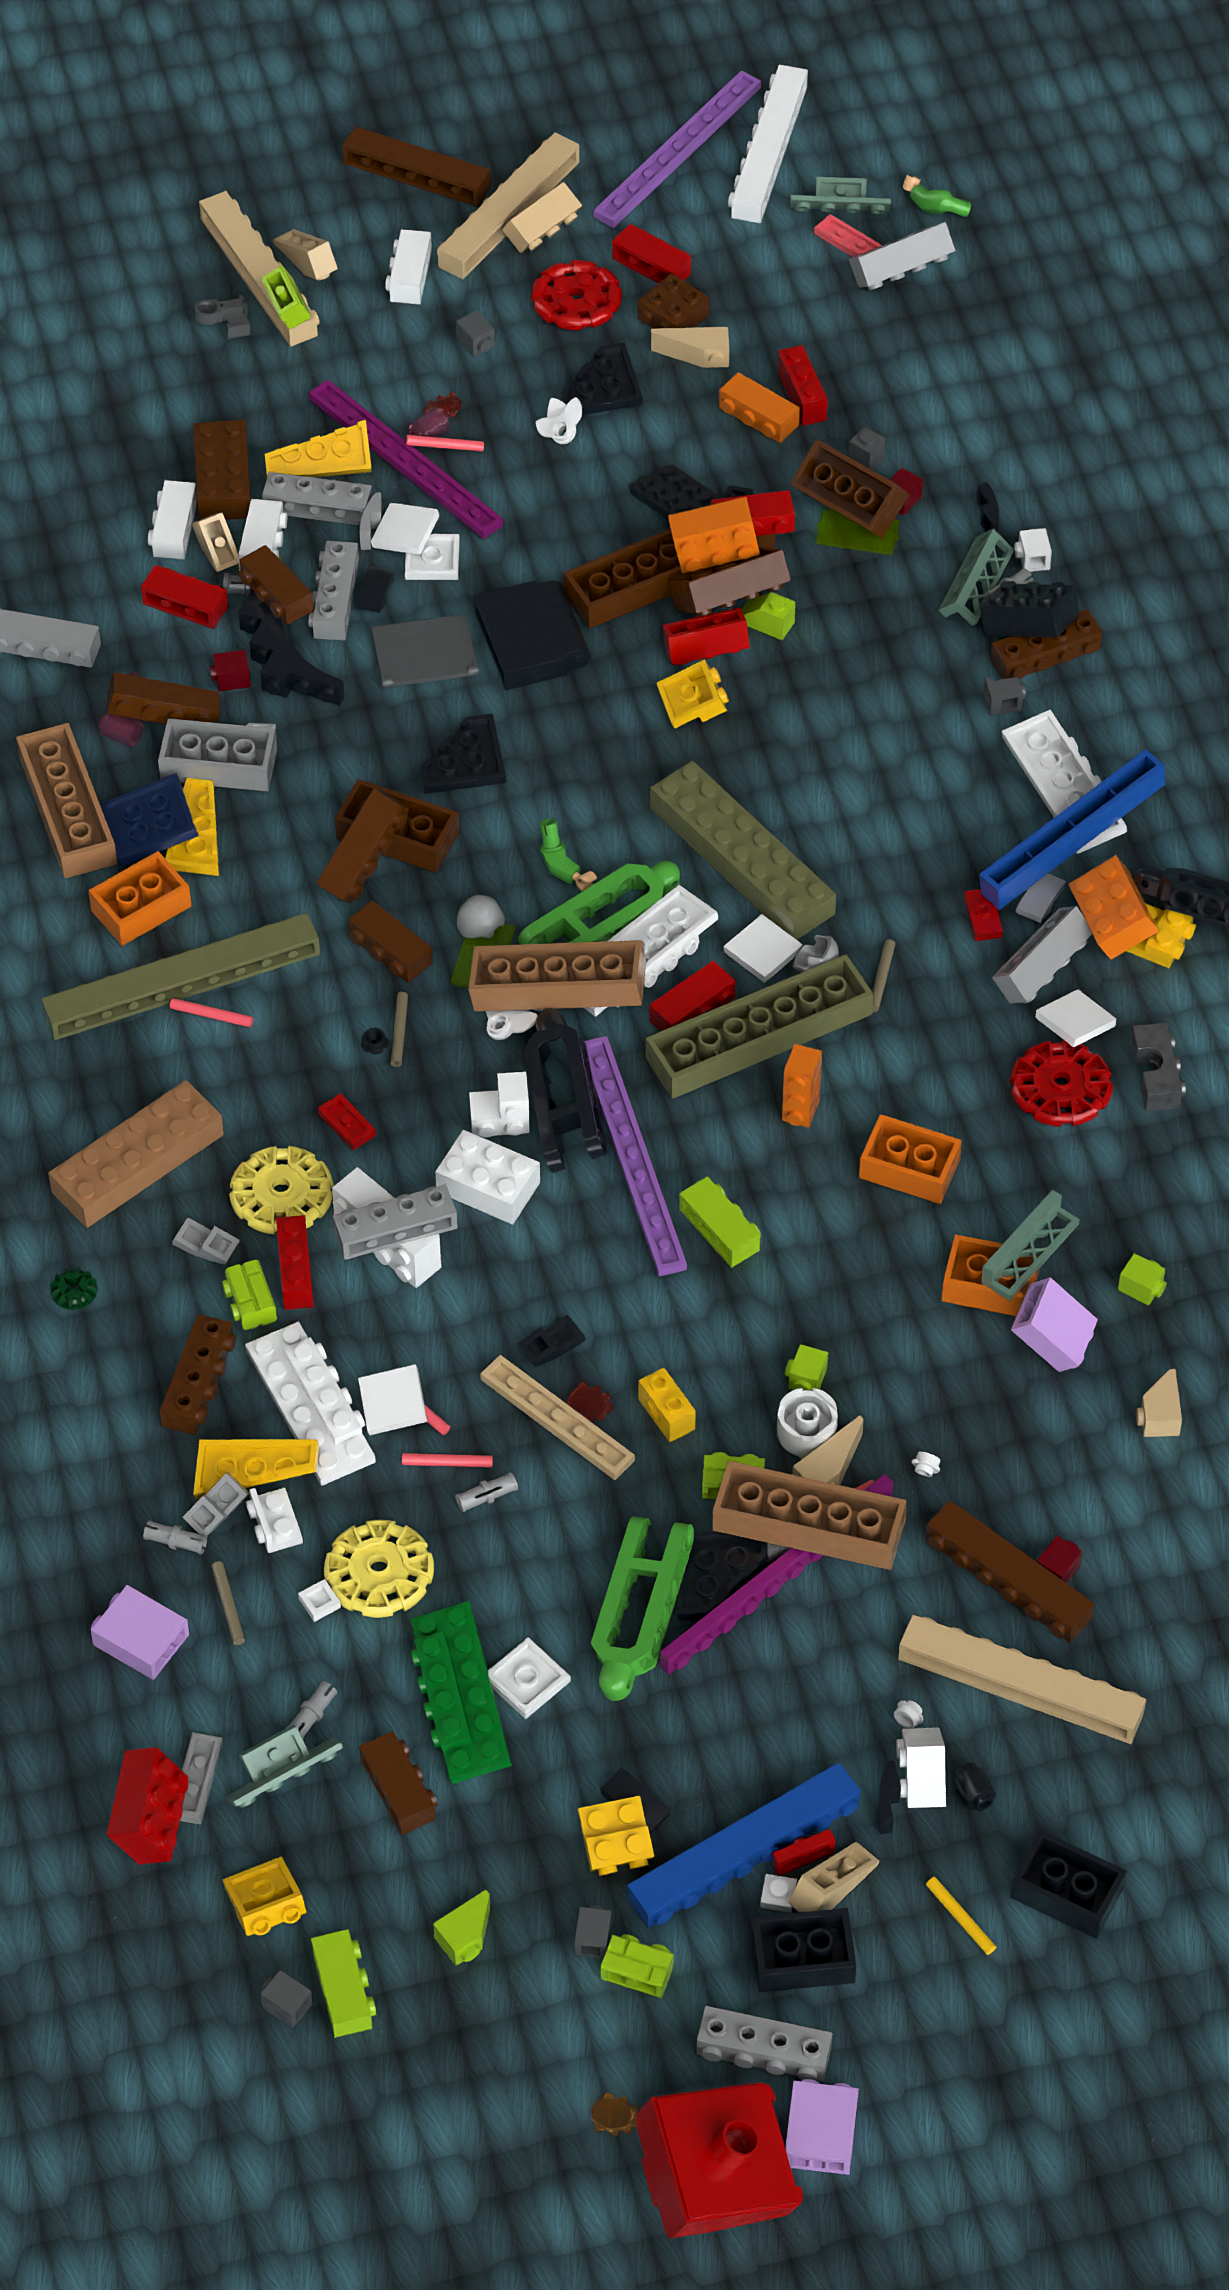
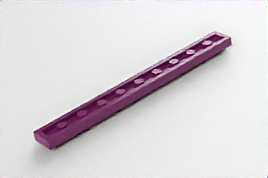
[309,380,503,539]
[660,1474,893,1675]

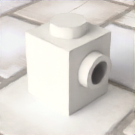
[1014,528,1052,572]

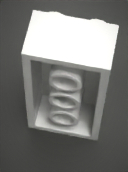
[332,1167,441,1288]

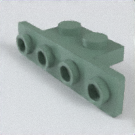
[790,177,891,214]
[225,1725,344,1808]

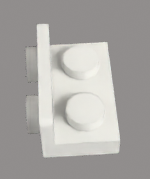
[246,1488,303,1553]

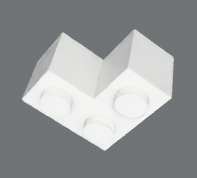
[469,1072,530,1137]
[896,1728,946,1808]

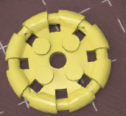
[229,1146,334,1235]
[324,1519,434,1618]

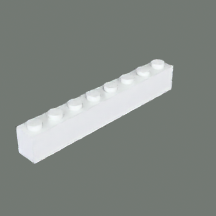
[728,65,808,223]

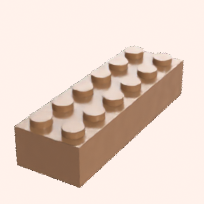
[16,723,117,879]
[468,940,646,1011]
[48,1080,224,1228]
[713,1461,907,1570]

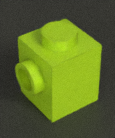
[1118,1253,1167,1306]
[785,1344,828,1391]

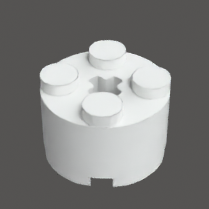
[777,1388,838,1459]

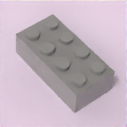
[158,718,277,792]

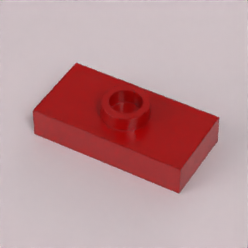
[964,889,1003,941]
[318,1093,376,1151]
[772,1829,836,1876]

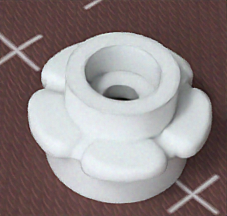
[912,1452,941,1477]
[894,1700,923,1729]

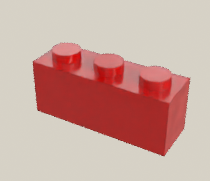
[612,224,691,284]
[777,345,828,426]
[711,490,795,537]
[141,565,228,629]
[662,607,750,665]
[649,960,736,1032]
[276,1215,314,1310]

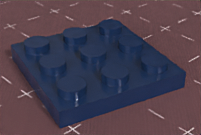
[101,773,199,867]

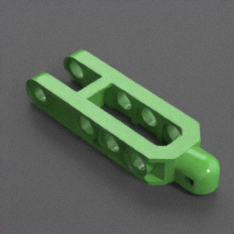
[518,861,680,945]
[591,1516,694,1701]

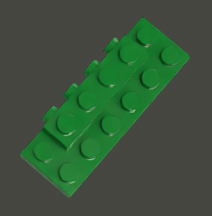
[411,1601,512,1784]

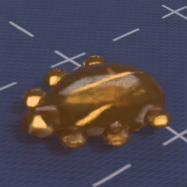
[592,2092,638,2137]

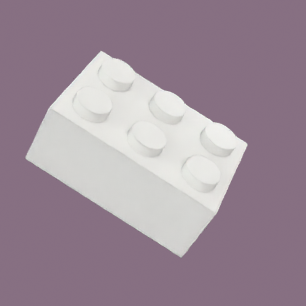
[435,1130,540,1225]

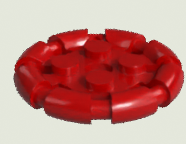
[531,260,622,331]
[1010,1040,1113,1127]

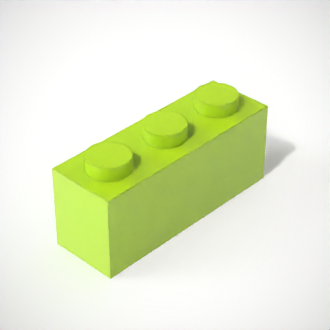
[679,1176,761,1268]
[311,1929,376,2038]

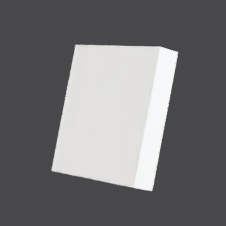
[371,503,440,555]
[405,534,460,580]
[724,914,803,983]
[1035,990,1116,1047]
[358,1364,428,1435]
[488,1637,571,1719]

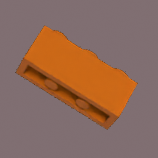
[719,372,800,443]
[782,1044,822,1128]

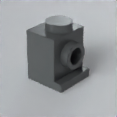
[983,677,1026,716]

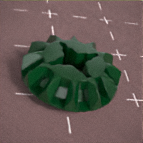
[50,1267,98,1310]

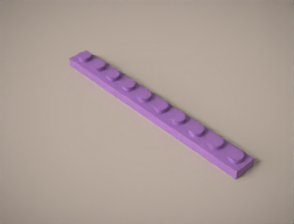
[593,71,761,228]
[583,1036,687,1277]

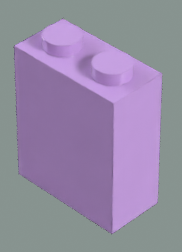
[1011,1277,1098,1372]
[91,1585,189,1680]
[785,2079,859,2175]

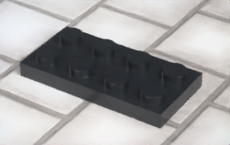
[628,465,721,520]

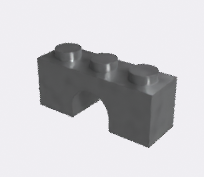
[1131,1023,1186,1112]

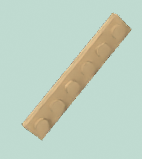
[480,1355,635,1480]

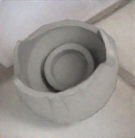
[457,895,505,939]
[793,935,839,973]

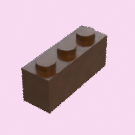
[239,545,313,625]
[348,900,432,983]
[359,1731,438,1835]

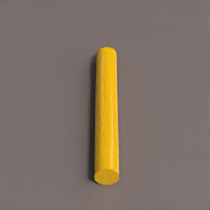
[926,1877,996,1955]

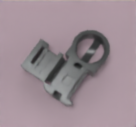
[195,295,250,339]

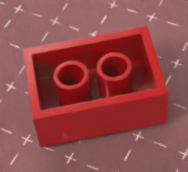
[106,1747,189,1865]

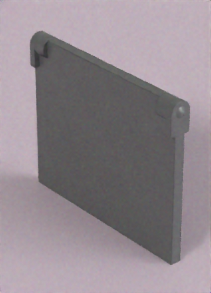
[371,614,479,688]

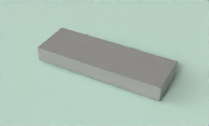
[180,1732,223,1825]

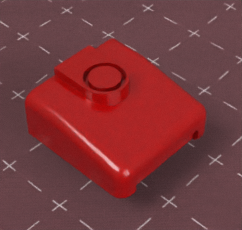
[636,2082,803,2238]

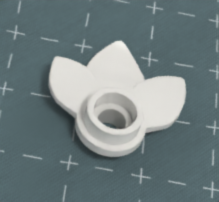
[536,397,582,444]
[486,1010,538,1040]

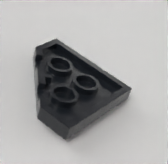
[561,342,643,415]
[420,714,506,794]
[677,1531,769,1620]

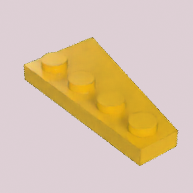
[265,420,371,478]
[165,778,219,876]
[193,1439,320,1499]

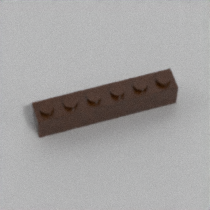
[342,126,491,207]
[926,1500,1095,1643]

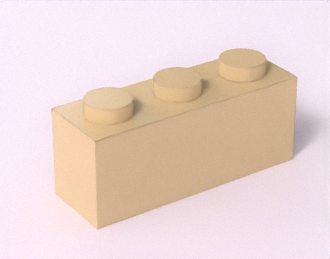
[502,182,582,253]

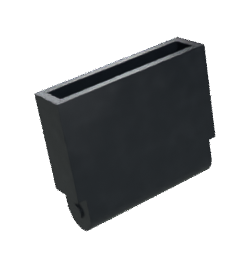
[474,581,591,690]

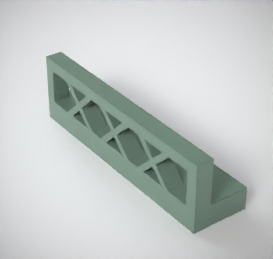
[938,529,1014,626]
[981,1190,1080,1301]

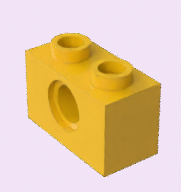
[638,1367,696,1443]

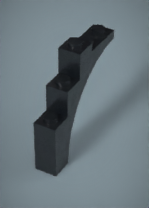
[238,589,345,706]

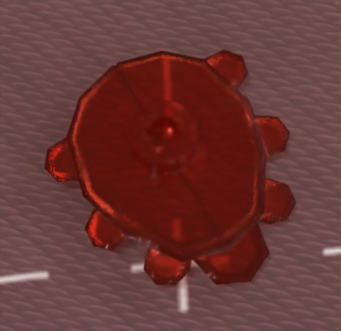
[423,392,462,420]
[568,1382,613,1423]

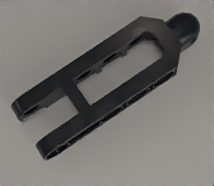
[1134,866,1229,928]
[524,1009,607,1173]

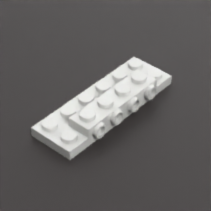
[1002,710,1127,854]
[584,885,718,1017]
[245,1321,376,1486]

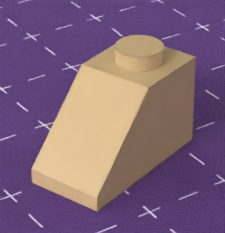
[191,513,239,572]
[1136,1369,1182,1437]

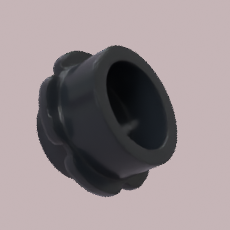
[361,1028,389,1055]

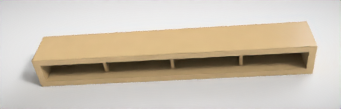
[437,133,579,279]
[199,191,319,347]
[898,1615,1146,1744]

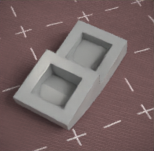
[360,492,382,550]
[1015,874,1066,923]
[172,1218,240,1264]
[183,1472,250,1536]

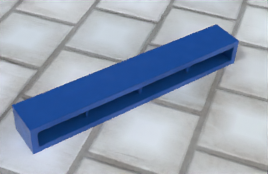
[979,749,1165,910]
[627,1762,860,1928]

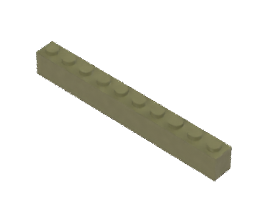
[41,913,320,1041]

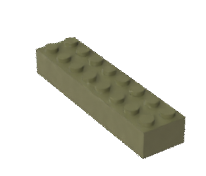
[650,760,836,940]
[646,954,874,1099]

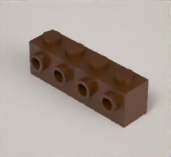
[990,609,1102,679]
[107,672,220,724]
[316,789,409,903]
[160,1314,236,1435]

